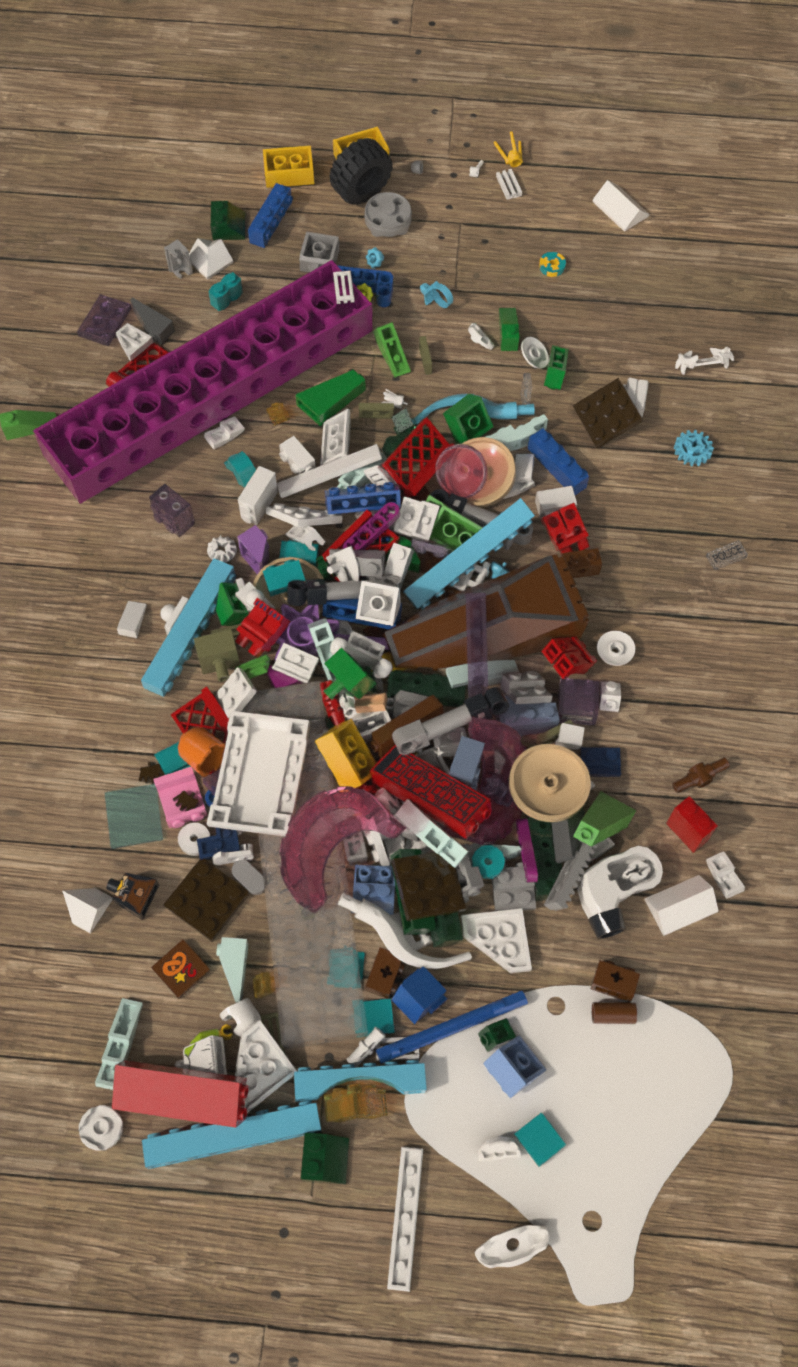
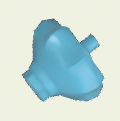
[366,247,384,269]
[490,561,510,579]

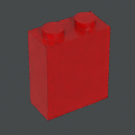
[666,796,718,853]

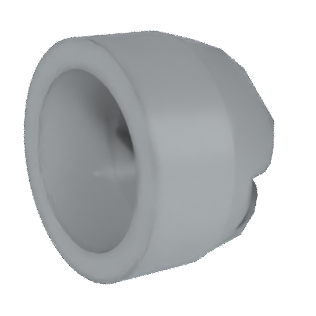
[411,160,423,174]

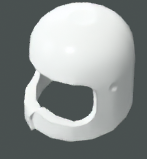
[220,998,262,1037]

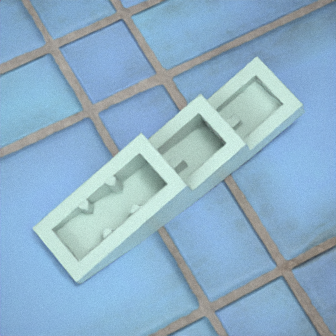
[445,660,519,688]
[95,998,143,1090]

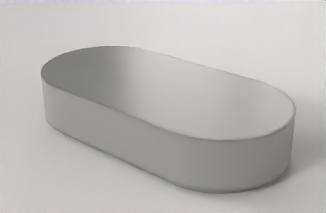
[232,860,267,895]

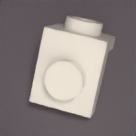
[599,681,621,712]

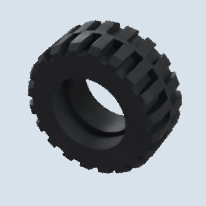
[329,138,393,205]

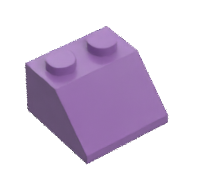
[237,525,270,574]

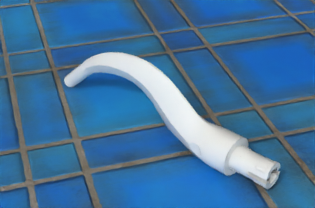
[337,892,472,969]

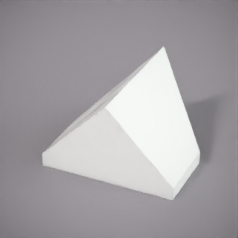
[62,888,113,934]

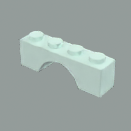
[308,618,352,696]

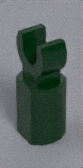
[316,556,335,581]

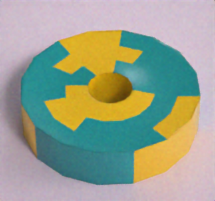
[539,252,566,277]

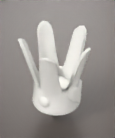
[381,389,408,409]

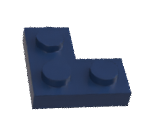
[197,827,240,860]

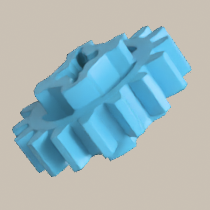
[674,430,714,467]

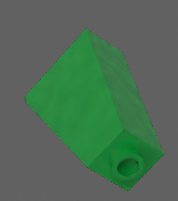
[295,370,366,426]

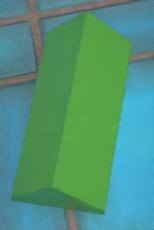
[426,495,483,552]

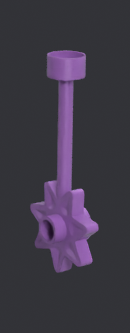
[275,604,389,662]

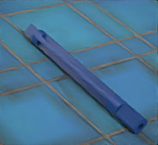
[376,990,528,1064]

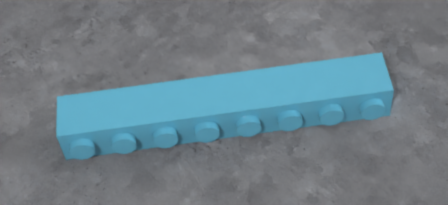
[403,498,535,610]
[141,558,236,697]
[142,1100,322,1169]

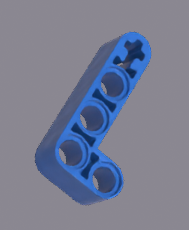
[338,266,393,307]

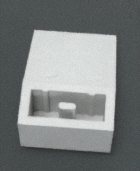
[343,688,391,744]

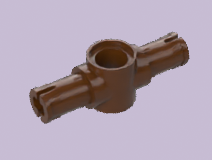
[672,757,730,794]

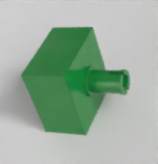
[443,394,493,444]
[323,647,377,700]

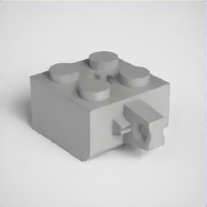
[299,232,340,272]

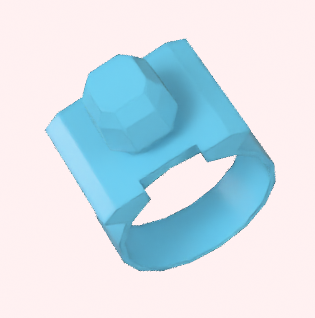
[420,281,454,308]

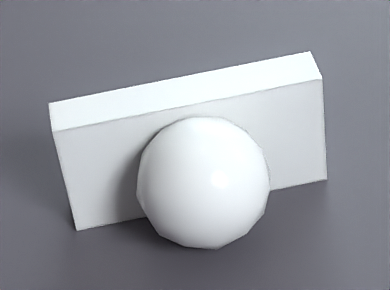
[235,582,275,611]
[160,596,188,635]

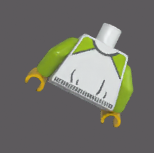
[175,1024,233,1075]

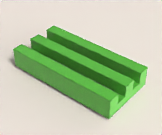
[235,654,270,679]

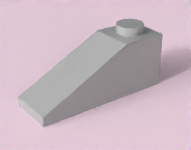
[329,549,386,577]

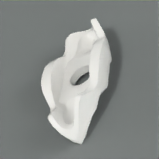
[475,1225,550,1268]

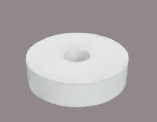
[178,823,210,856]

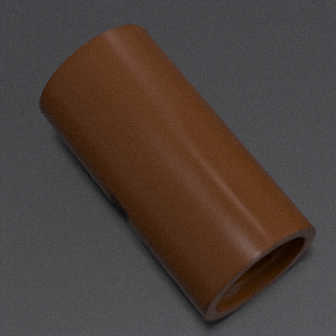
[591,1002,637,1024]

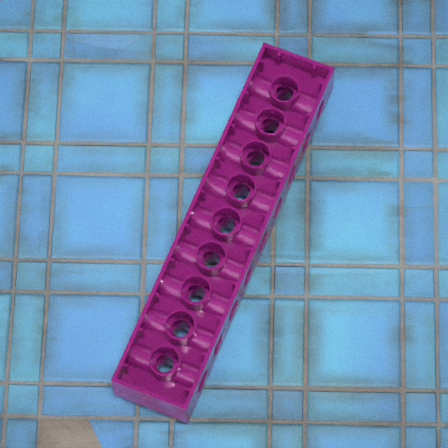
[33,260,373,504]

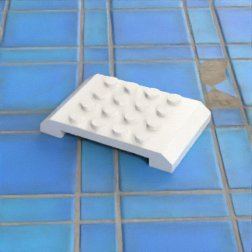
[207,711,310,837]

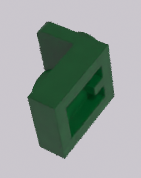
[478,1018,516,1052]

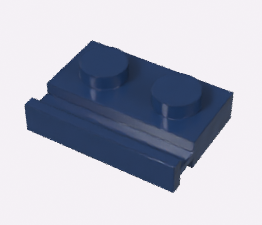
[580,747,621,777]

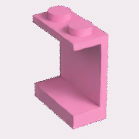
[154,767,208,828]

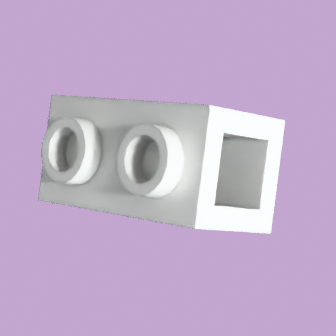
[279,436,316,475]

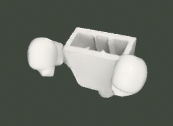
[330,631,392,678]

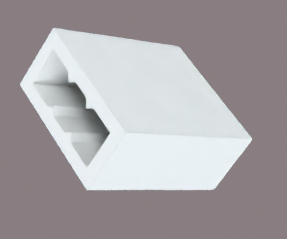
[238,466,278,525]

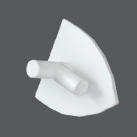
[326,546,360,582]

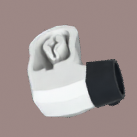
[577,846,663,939]

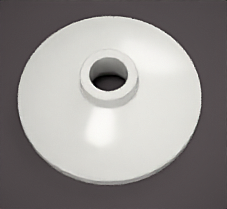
[521,337,549,369]
[597,631,635,666]

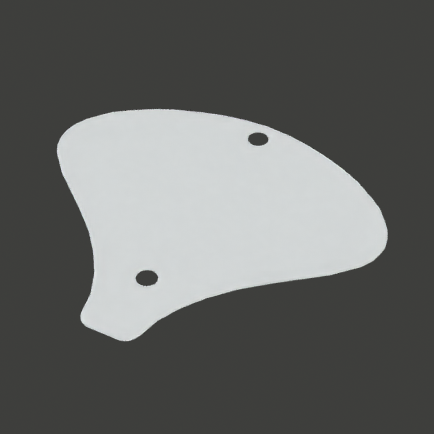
[404,985,733,1306]

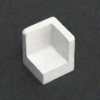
[555,723,584,750]

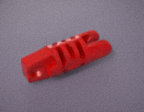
[320,680,345,726]

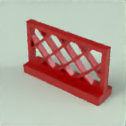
[382,417,457,498]
[316,510,400,582]
[170,686,229,776]

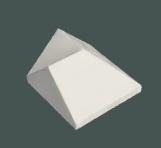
[189,238,233,280]
[356,581,401,626]

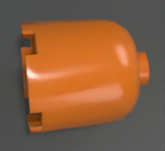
[178,727,226,777]

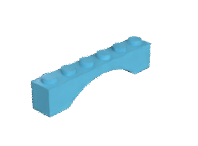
[294,1060,427,1102]

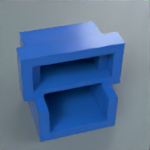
[392,966,447,1025]

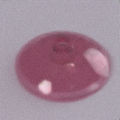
[435,444,488,498]

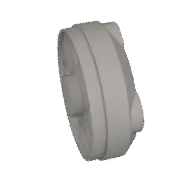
[364,192,412,237]

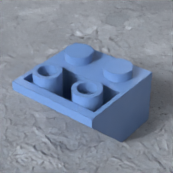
[353,865,395,915]

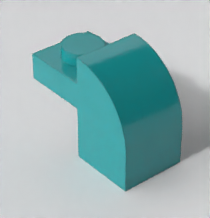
[224,451,256,488]

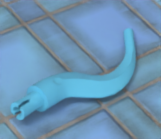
[412,394,535,425]

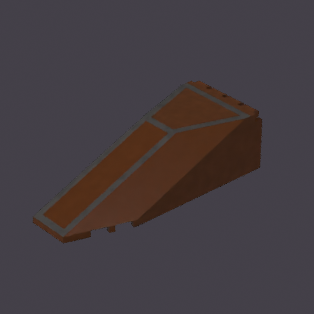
[384,554,589,671]

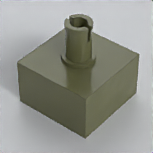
[193,629,240,682]

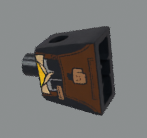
[106,873,160,920]

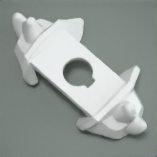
[675,347,734,375]

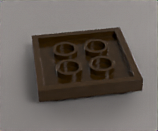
[572,378,643,449]
[391,852,467,921]
[163,859,250,942]

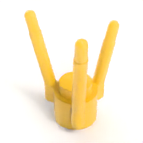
[494,131,523,168]

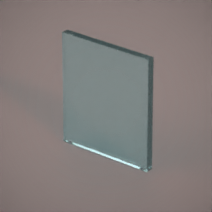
[105,784,163,849]

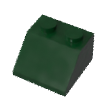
[210,201,246,240]
[300,1133,349,1185]

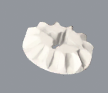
[207,535,237,563]

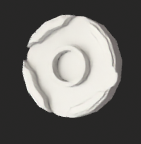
[79,1105,123,1151]

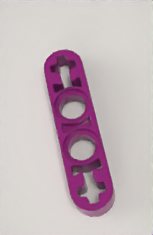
[343,502,401,550]
[516,818,538,883]

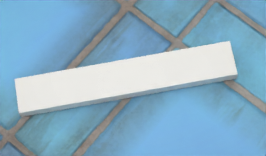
[277,444,382,498]
[387,1147,423,1292]

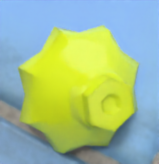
[357,283,374,302]

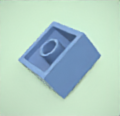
[483,1035,546,1098]

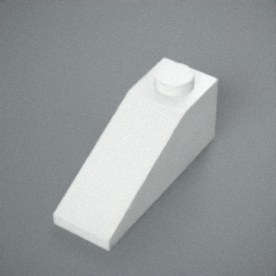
[383,543,414,590]

